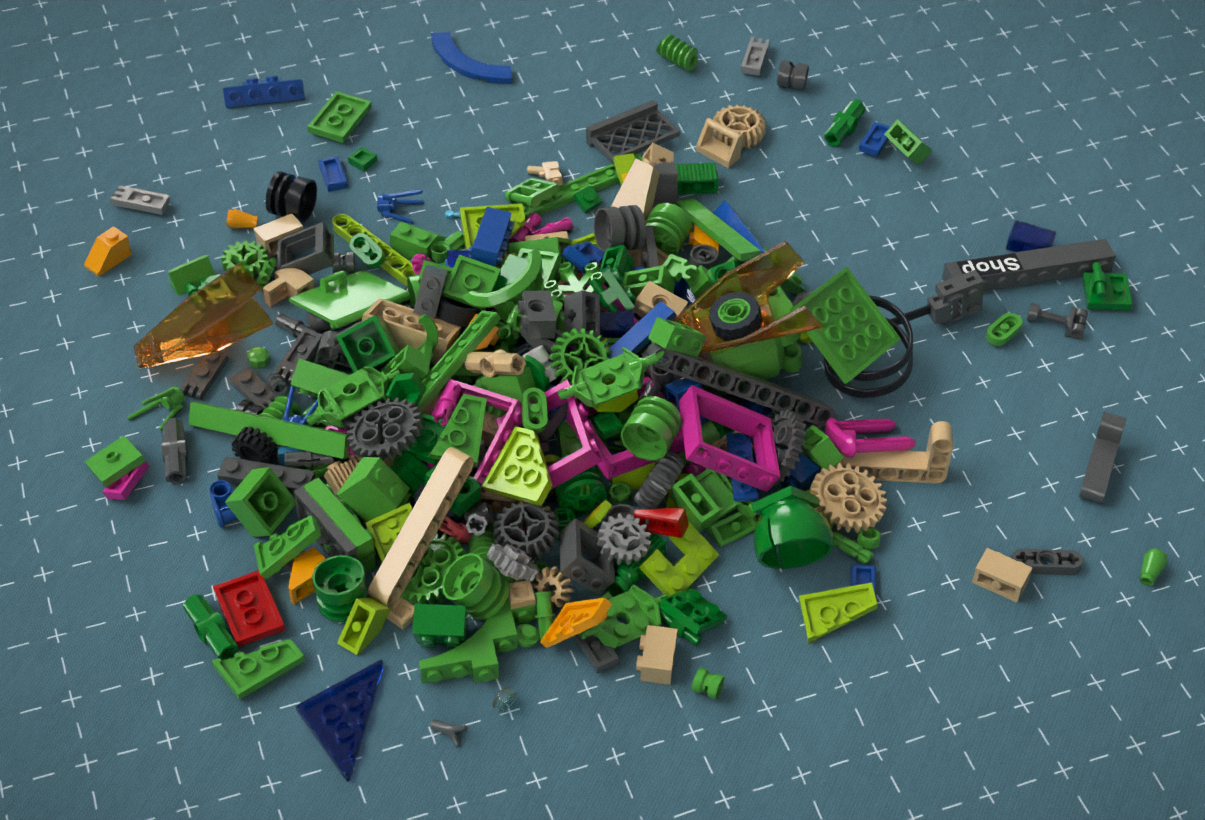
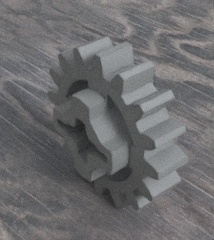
[597,514,651,565]
[486,543,539,582]

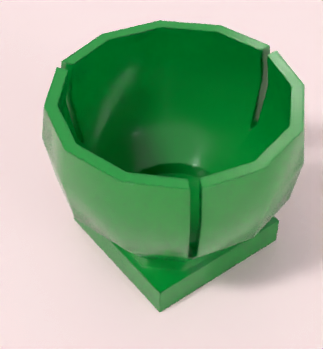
[751,486,834,569]

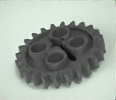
[347,397,424,461]
[754,410,807,485]

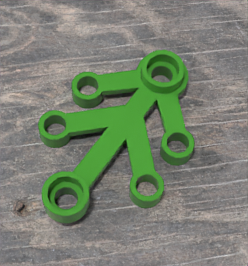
[544,262,606,303]

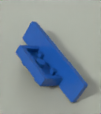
[223,76,305,108]
[726,433,759,502]

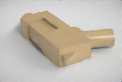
[527,161,563,187]

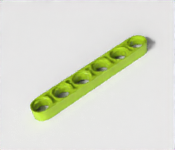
[332,214,416,287]

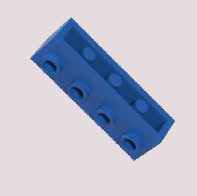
[470,207,514,267]

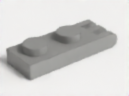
[741,36,770,76]
[109,186,171,215]

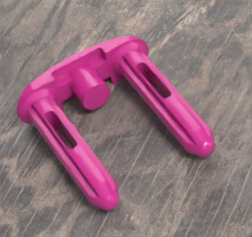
[825,418,916,457]

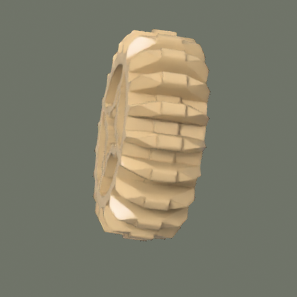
[712,104,766,150]

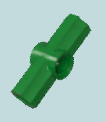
[824,99,866,147]
[183,594,238,660]

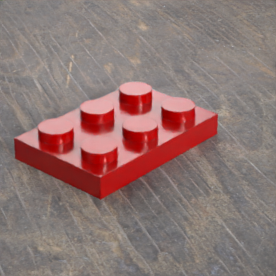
[213,570,285,647]

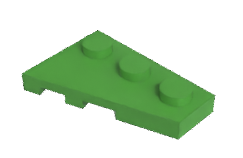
[429,394,487,467]
[254,515,321,580]
[211,639,305,700]

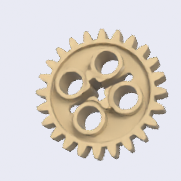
[810,463,887,533]

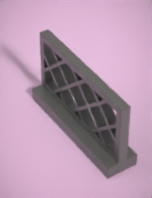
[586,100,680,164]

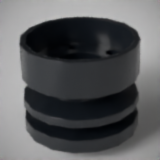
[265,171,318,222]

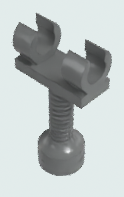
[1027,303,1088,339]

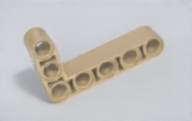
[835,421,953,484]

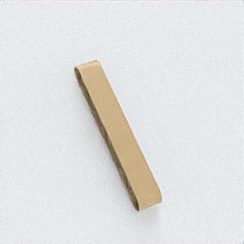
[368,447,474,607]

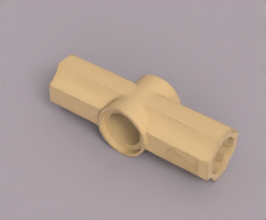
[464,349,526,378]

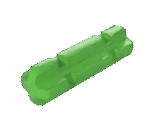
[832,531,873,564]

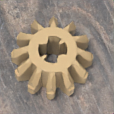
[532,566,574,608]

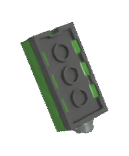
[294,478,377,574]

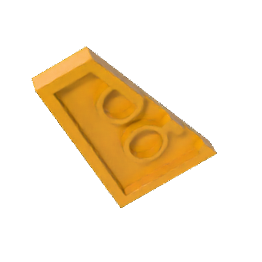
[540,598,612,648]

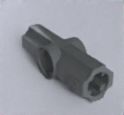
[161,418,188,485]
[464,500,495,536]

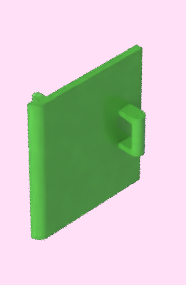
[289,270,411,330]

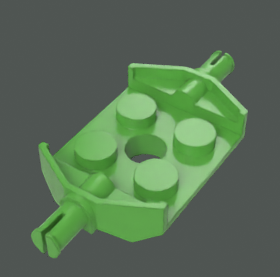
[557,347,659,407]
[305,366,400,428]
[579,585,668,648]

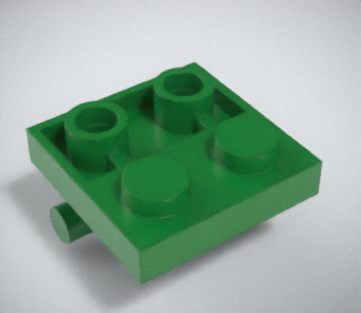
[1082,262,1132,311]
[589,265,636,319]
[659,588,728,646]

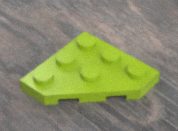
[460,204,526,249]
[482,426,553,506]

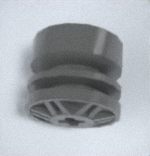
[594,205,646,253]

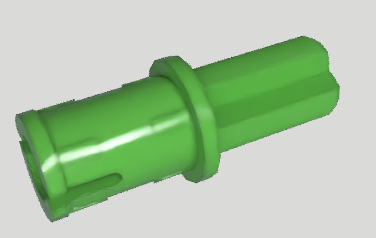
[535,591,555,641]

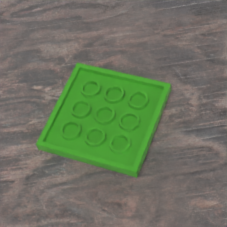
[790,266,901,384]

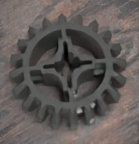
[634,450,685,509]
[493,501,559,561]

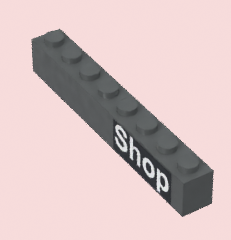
[942,239,1116,291]

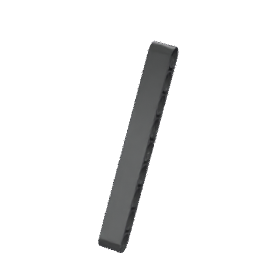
[646,343,835,427]

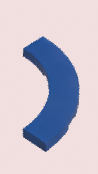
[431,32,512,84]

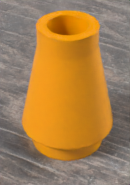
[226,208,258,229]

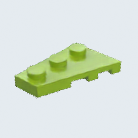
[799,583,877,644]

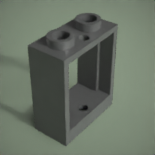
[276,222,334,275]
[560,518,615,595]

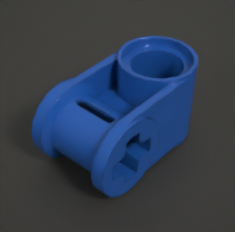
[209,480,239,527]

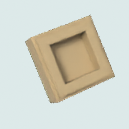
[508,580,536,609]
[387,597,414,630]

